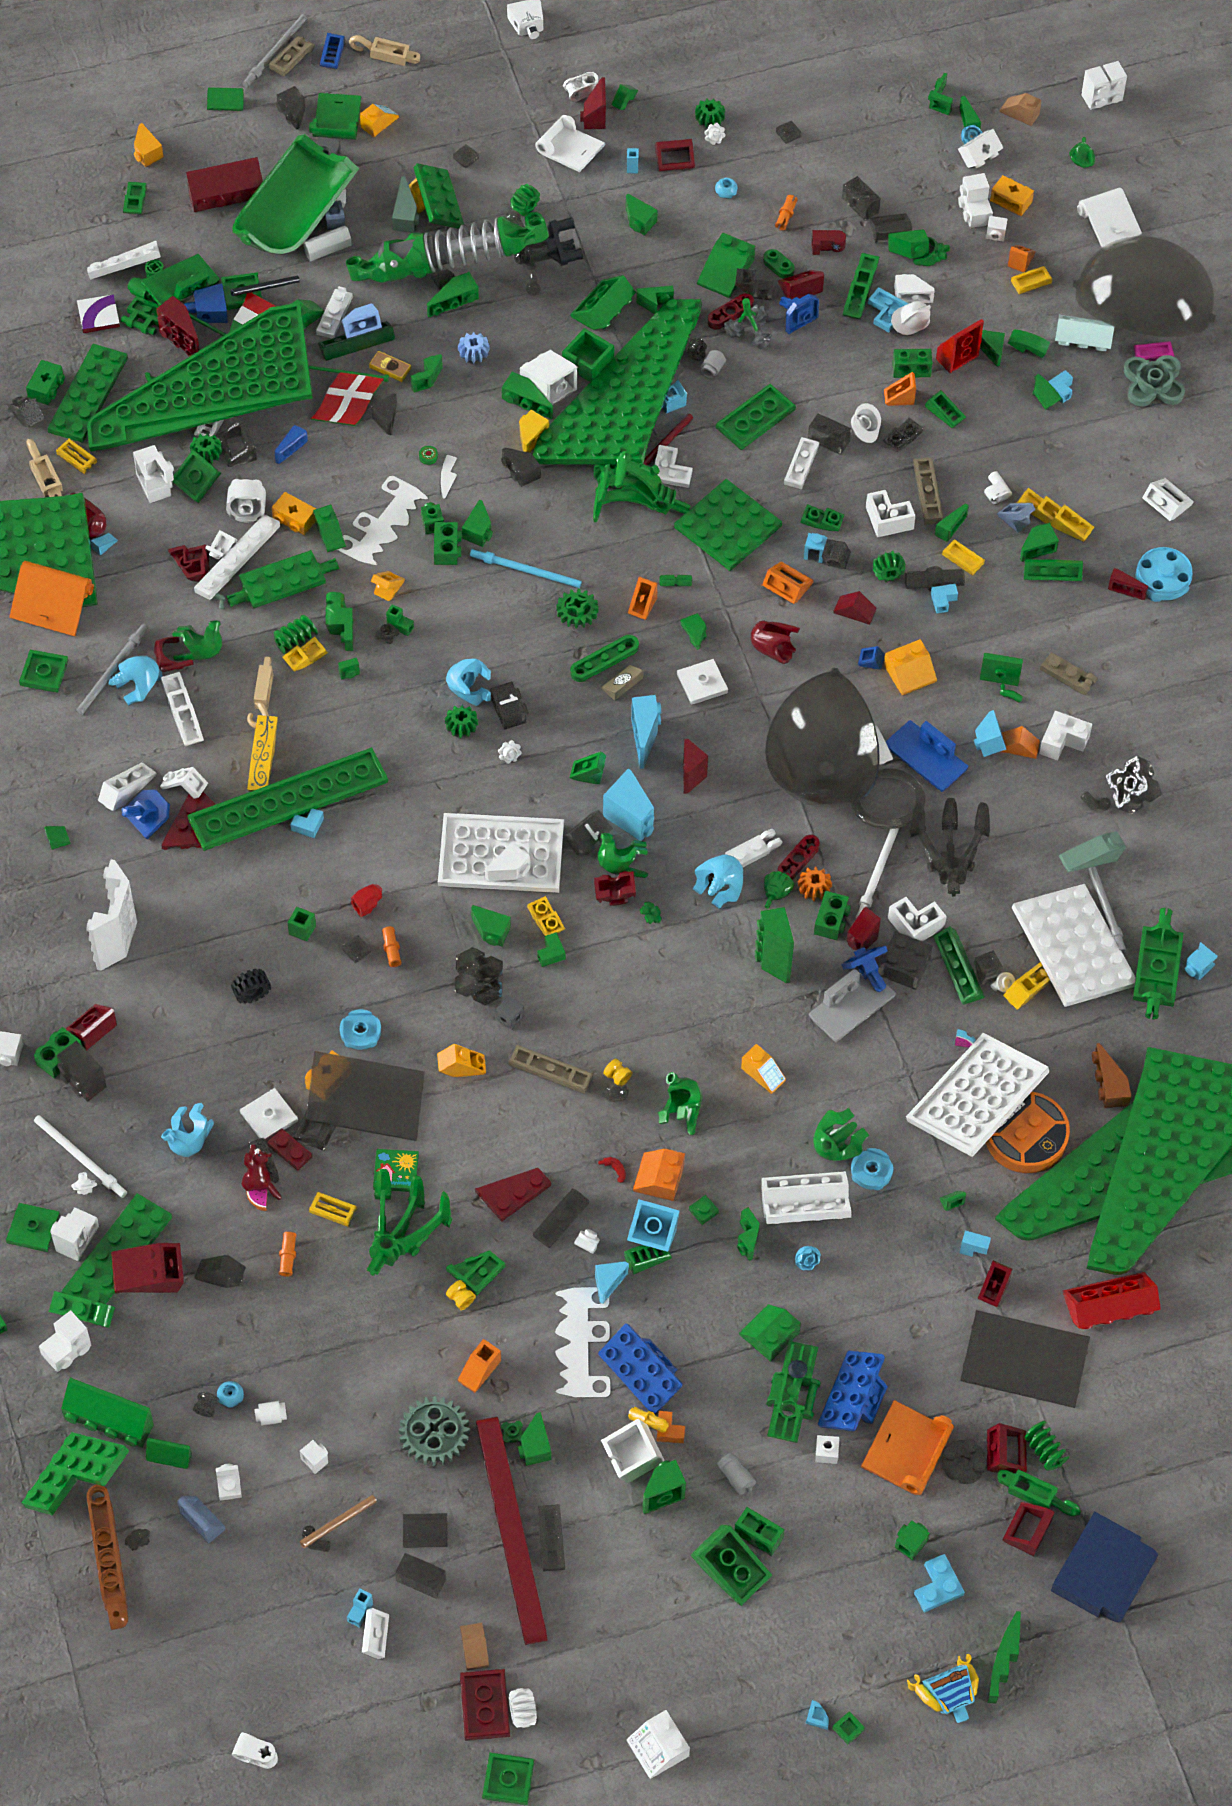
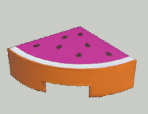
[246,1189,268,1211]

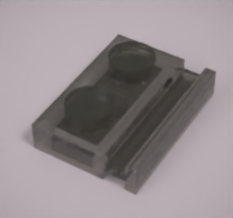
[403,1513,448,1548]

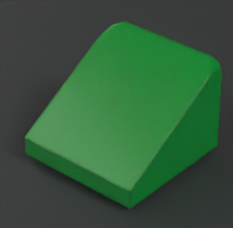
[44,826,71,850]
[940,1191,966,1211]

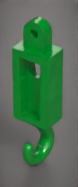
[997,1469,1082,1517]

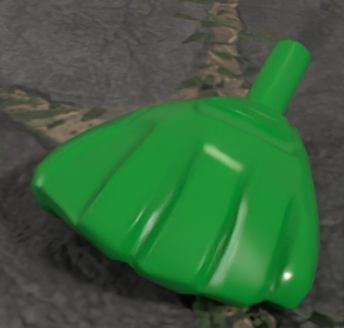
[1069,137,1095,168]
[764,871,795,909]

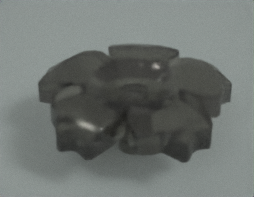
[124,1529,150,1551]

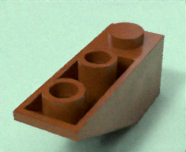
[1092,1043,1131,1108]

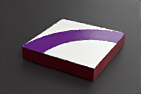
[77,294,120,333]

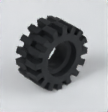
[231,969,271,1004]

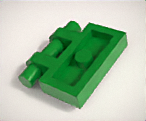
[121,296,160,335]

